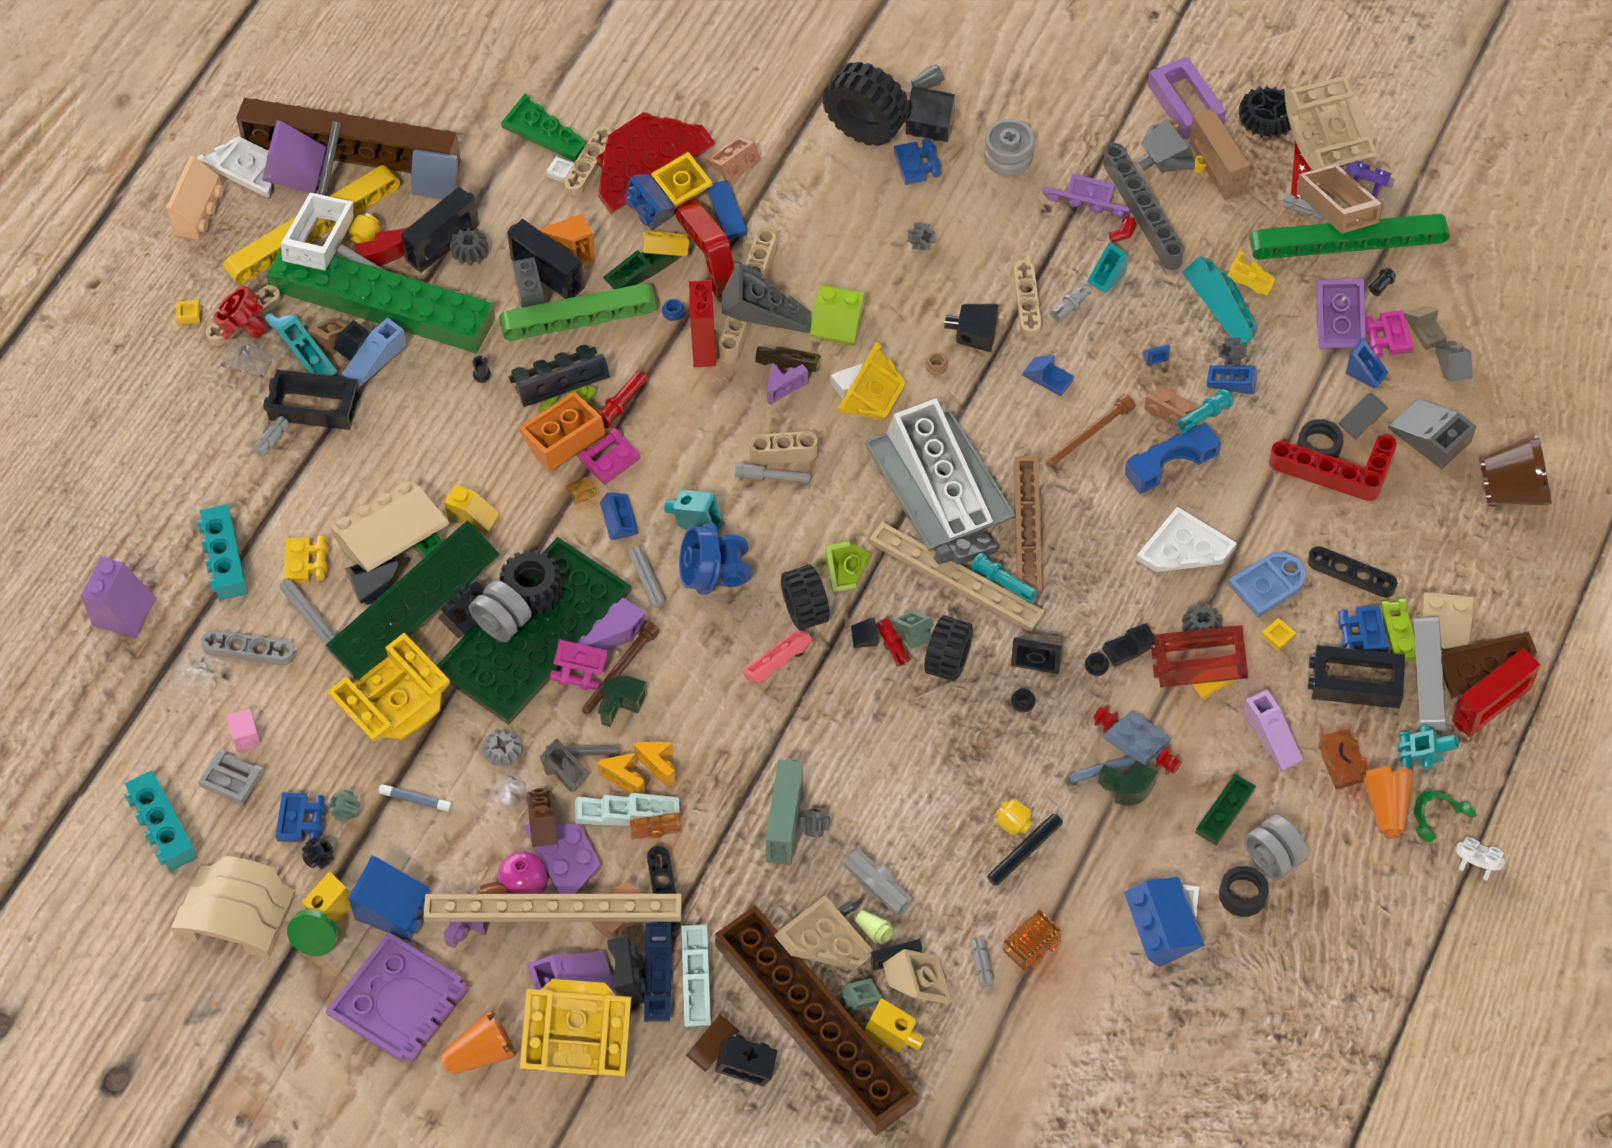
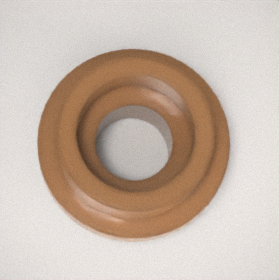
[925,353,948,375]

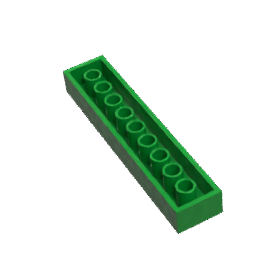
[266,249,495,354]

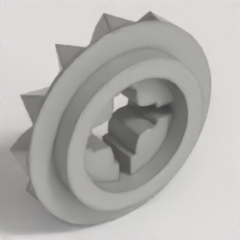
[482,729,522,766]

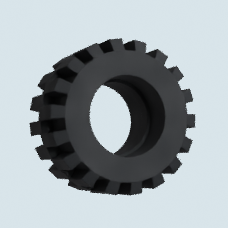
[500,550,562,616]
[781,564,830,631]
[924,615,973,682]

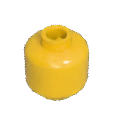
[348,213,382,244]
[994,799,1033,836]

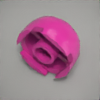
[497,851,548,894]

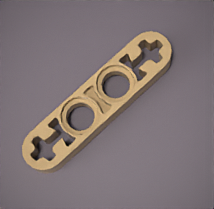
[564,127,613,196]
[1014,260,1041,338]
[205,285,281,346]

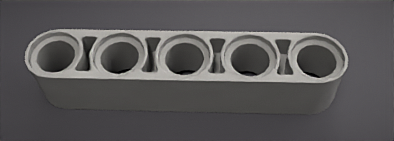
[1414,616,1446,731]

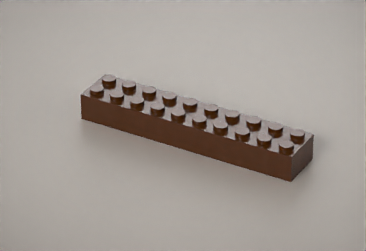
[236,97,461,174]
[715,905,917,1136]

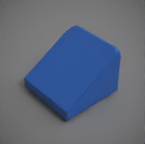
[1142,344,1170,366]

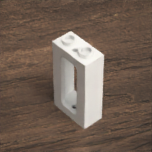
[281,193,353,270]

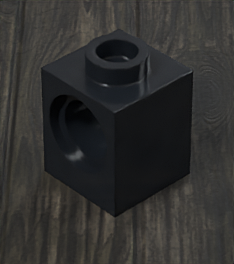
[334,320,371,361]

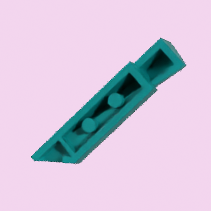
[1182,256,1257,344]

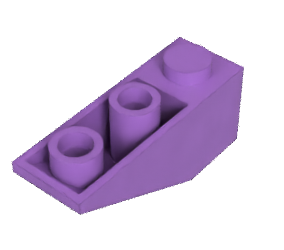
[577,598,646,650]

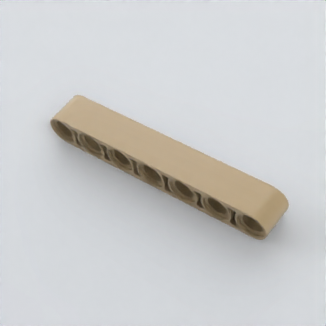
[719,227,776,363]

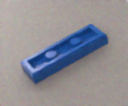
[706,180,747,240]

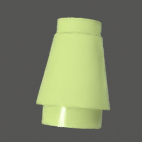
[855,910,894,945]

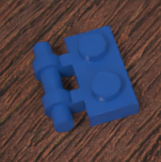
[894,138,941,185]
[1337,606,1389,652]
[275,792,326,842]

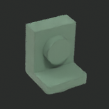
[837,978,883,1018]

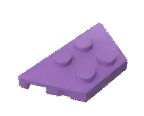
[524,824,601,894]

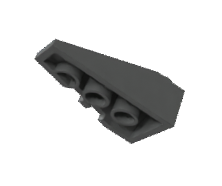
[722,263,811,333]

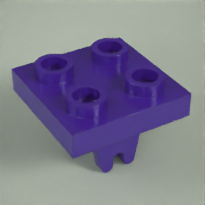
[1345,160,1395,199]

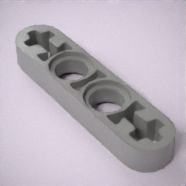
[201,631,295,665]

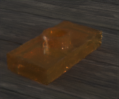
[630,813,682,840]

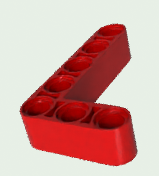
[674,198,734,298]
[1269,434,1397,501]

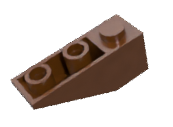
[527,788,557,847]

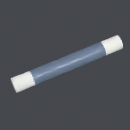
[379,784,452,812]

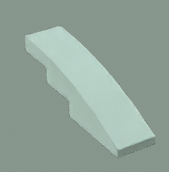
[575,793,680,826]
[681,925,711,1027]

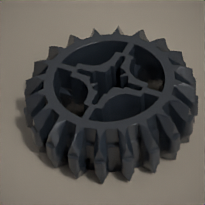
[1238,85,1292,140]

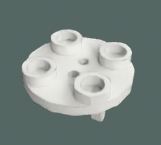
[1455,837,1505,881]

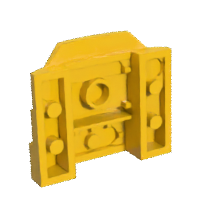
[327,633,450,742]
[519,979,631,1077]

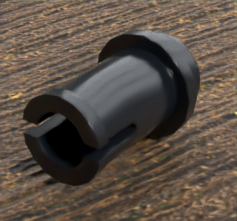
[1368,268,1396,296]
[472,356,491,383]

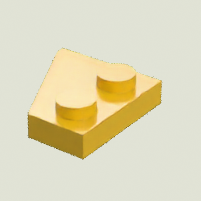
[1227,250,1275,296]

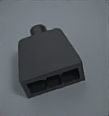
[944,304,999,352]

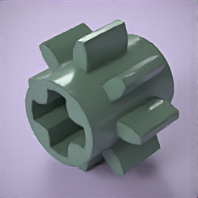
[329,789,360,823]

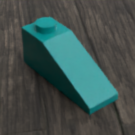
[277,316,337,376]

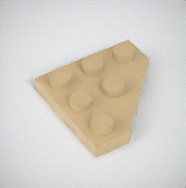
[774,895,873,970]

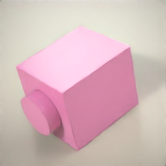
[226,708,261,751]

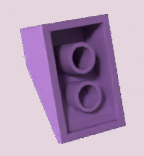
[1315,279,1366,349]

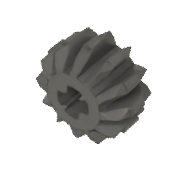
[450,227,489,266]
[1182,603,1223,644]

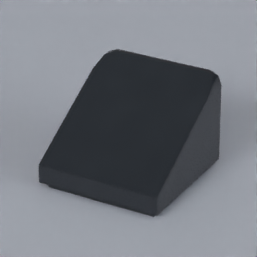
[851,617,878,648]

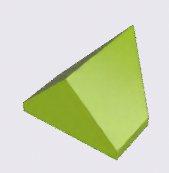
[825,541,872,592]

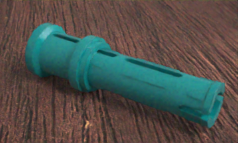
[1176,389,1233,433]
[971,553,1038,604]

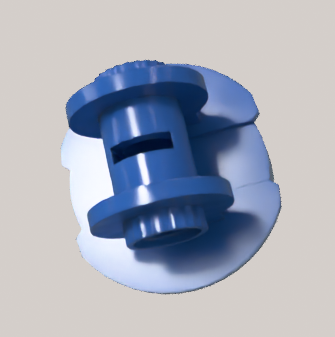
[679,523,753,595]

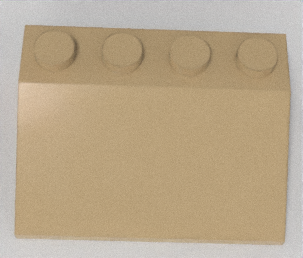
[330,480,449,572]

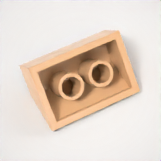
[166,156,224,240]

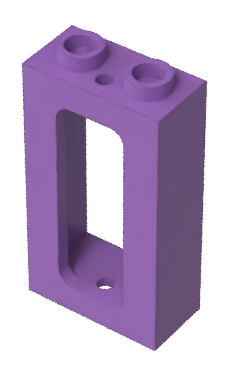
[1148,57,1226,140]

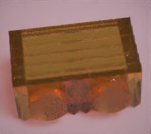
[1003,910,1062,971]

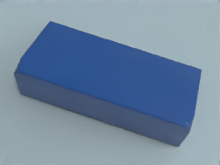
[600,492,639,540]

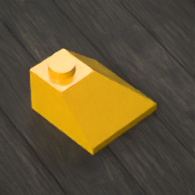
[651,152,713,207]

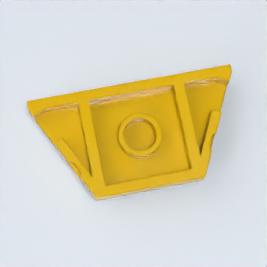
[836,342,906,421]

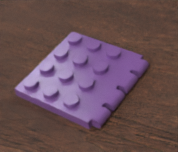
[326,932,468,1062]

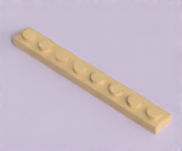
[869,522,1045,633]

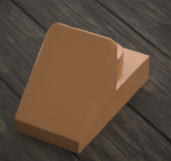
[309,317,348,355]

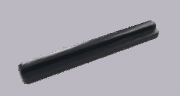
[987,814,1063,886]

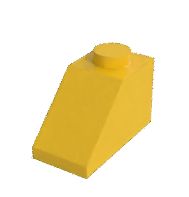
[444,484,500,534]

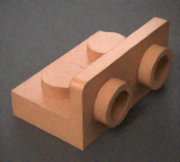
[706,136,761,183]
[1144,385,1199,428]

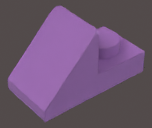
[767,363,808,405]
[444,892,485,948]

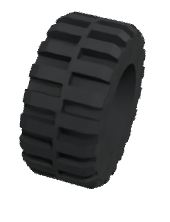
[822,62,910,146]

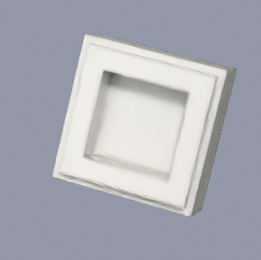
[546,157,574,183]

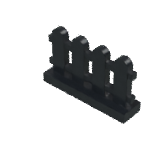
[508,345,610,407]

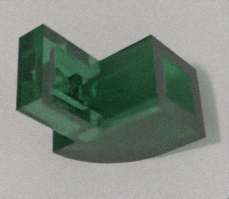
[598,676,648,727]
[1098,761,1158,806]

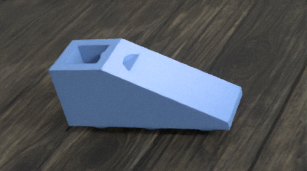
[342,318,407,387]

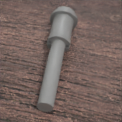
[735,461,810,483]

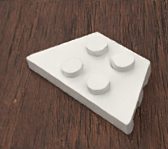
[197,137,272,198]

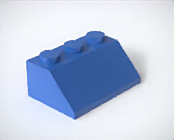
[1124,877,1205,967]

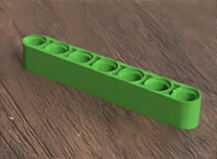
[499,284,657,341]

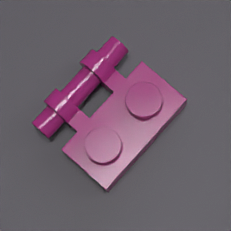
[1365,310,1413,358]
[549,639,607,690]

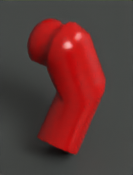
[1109,216,1136,243]

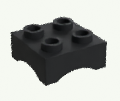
[607,936,648,1006]

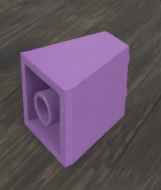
[262,120,326,193]
[81,556,156,638]

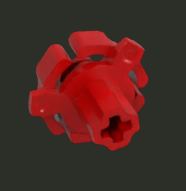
[213,285,267,340]

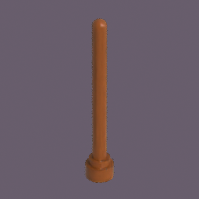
[1046,394,1136,467]

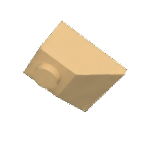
[883,949,952,1004]

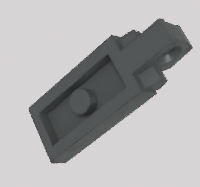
[933,531,999,565]

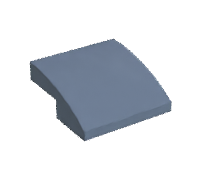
[411,149,458,199]

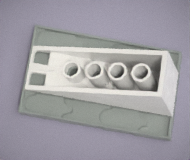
[864,398,1016,551]

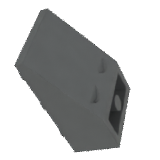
[1388,398,1476,469]

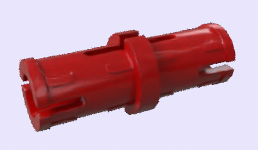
[876,618,910,667]

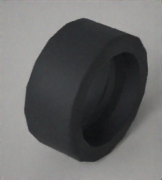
[1297,419,1343,458]
[1219,866,1269,917]

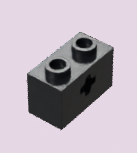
[715,1034,778,1087]

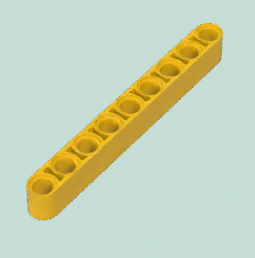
[223,165,400,284]

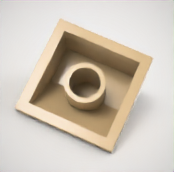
[1419,592,1473,651]

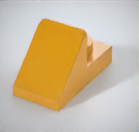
[634,742,675,788]
[598,754,645,794]

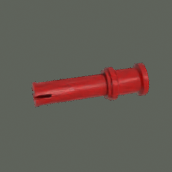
[596,370,648,429]

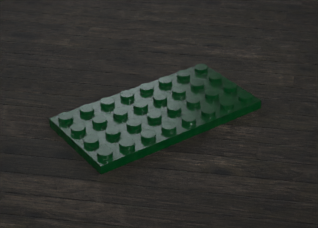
[436,537,632,725]

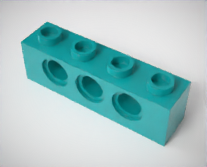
[197,504,248,601]
[124,770,197,872]

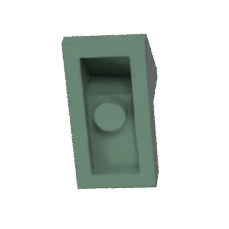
[892,610,934,649]

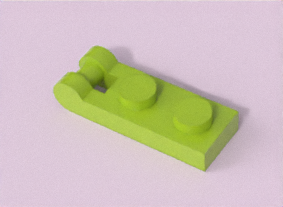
[1380,598,1416,662]

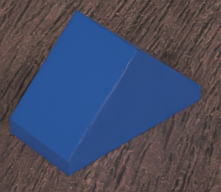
[1345,339,1388,388]

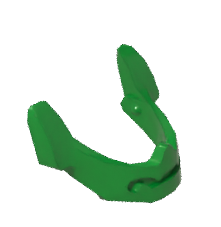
[1413,790,1477,842]

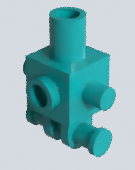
[1398,726,1459,771]

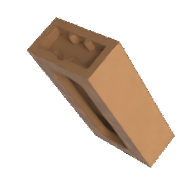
[1189,108,1250,201]
[1297,164,1382,234]

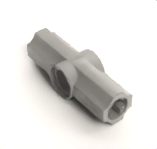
[844,849,913,916]

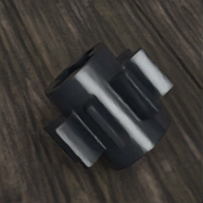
[302,837,334,870]

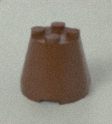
[1479,434,1552,506]

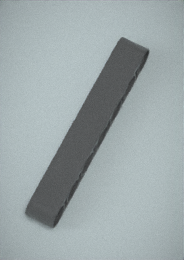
[1103,143,1184,270]

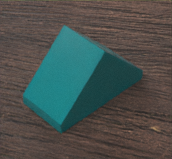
[1087,242,1128,293]

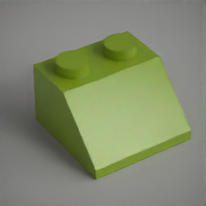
[810,285,865,345]

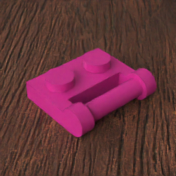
[577,428,640,485]

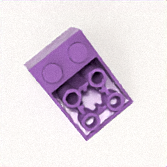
[528,952,618,996]

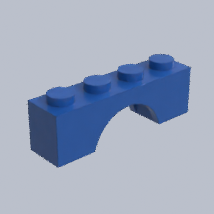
[1125,422,1221,494]

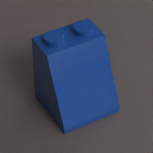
[349,855,431,941]

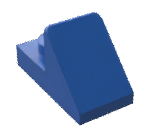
[1022,355,1074,396]

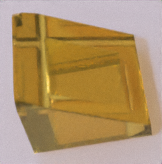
[565,477,596,505]

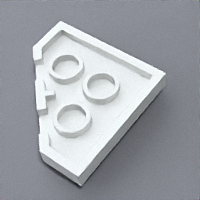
[1136,507,1237,572]

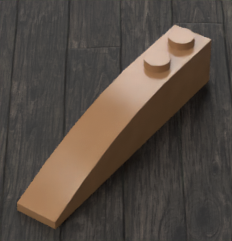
[1013,456,1042,593]

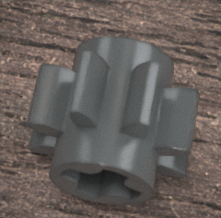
[907,223,935,250]
[1218,337,1247,365]
[800,808,830,837]

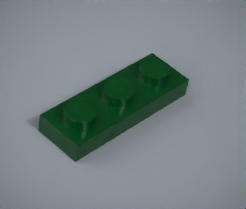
[1195,774,1256,846]

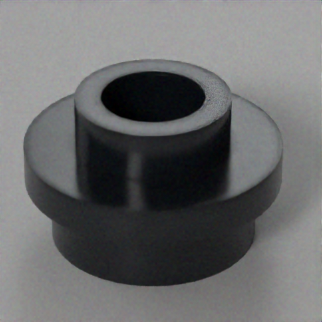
[1085,652,1109,676]
[1011,688,1036,712]

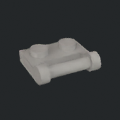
[198,749,265,805]

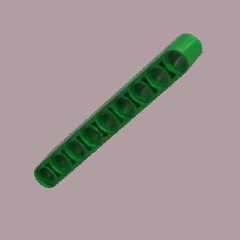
[1249,214,1450,260]

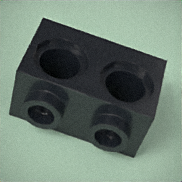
[438,581,484,638]

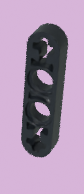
[1307,546,1398,598]
[647,846,681,939]

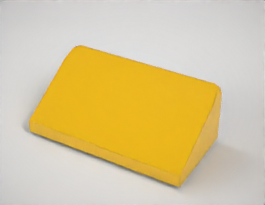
[643,230,689,256]

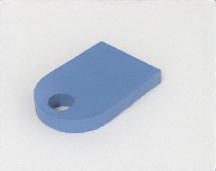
[1228,552,1306,618]

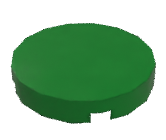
[287,909,339,956]

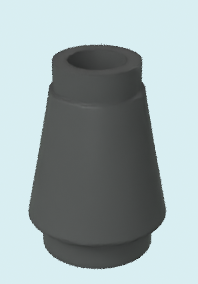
[911,64,945,89]

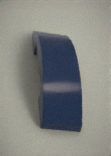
[644,923,672,1022]

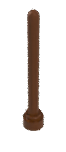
[582,620,660,714]

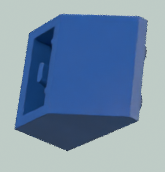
[625,174,676,230]

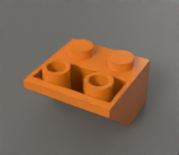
[540,214,595,265]

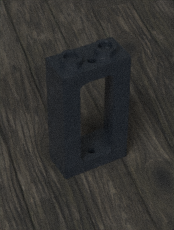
[400,186,479,273]
[507,218,585,299]
[263,369,360,430]
[1307,645,1405,709]

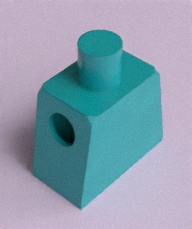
[664,490,723,532]

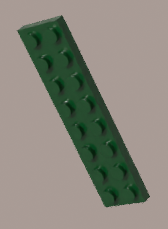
[325,520,500,681]

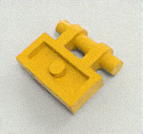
[284,536,329,583]

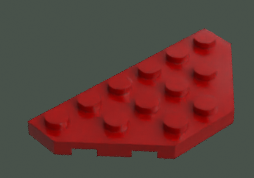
[598,112,716,214]

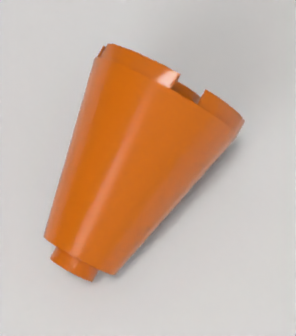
[1363,767,1414,839]
[440,1010,516,1075]

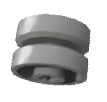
[984,119,1034,176]
[469,580,532,642]
[1244,815,1308,881]

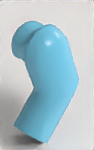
[264,313,299,330]

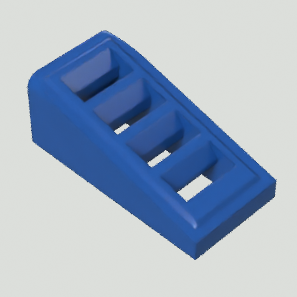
[1206,365,1257,394]

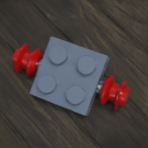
[1093,705,1182,775]

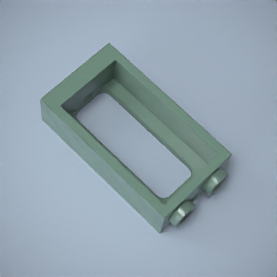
[765,759,804,865]

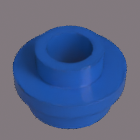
[662,299,685,321]

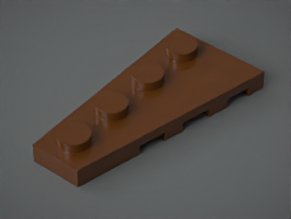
[1442,631,1537,700]

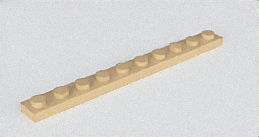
[424,894,682,922]

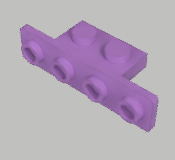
[1043,173,1131,218]

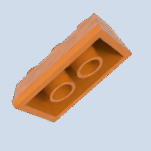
[518,391,606,472]

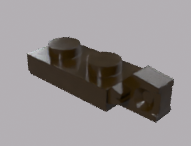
[755,346,821,373]

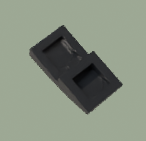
[1102,623,1159,667]

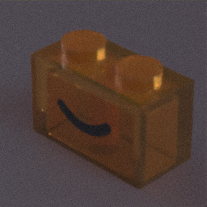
[1318,729,1368,790]

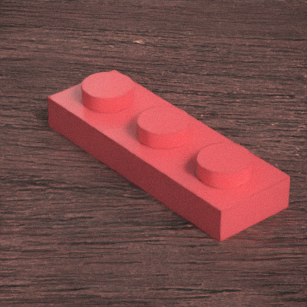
[742,629,813,684]

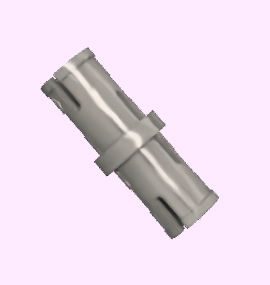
[1050,283,1091,322]

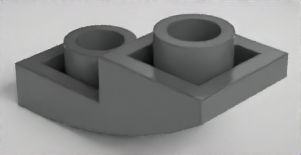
[1338,393,1388,440]

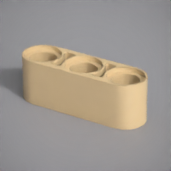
[750,431,818,465]

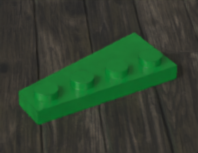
[501,93,587,162]

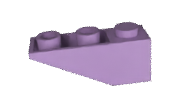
[1243,690,1303,771]

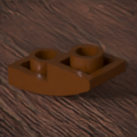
[686,1014,740,1072]

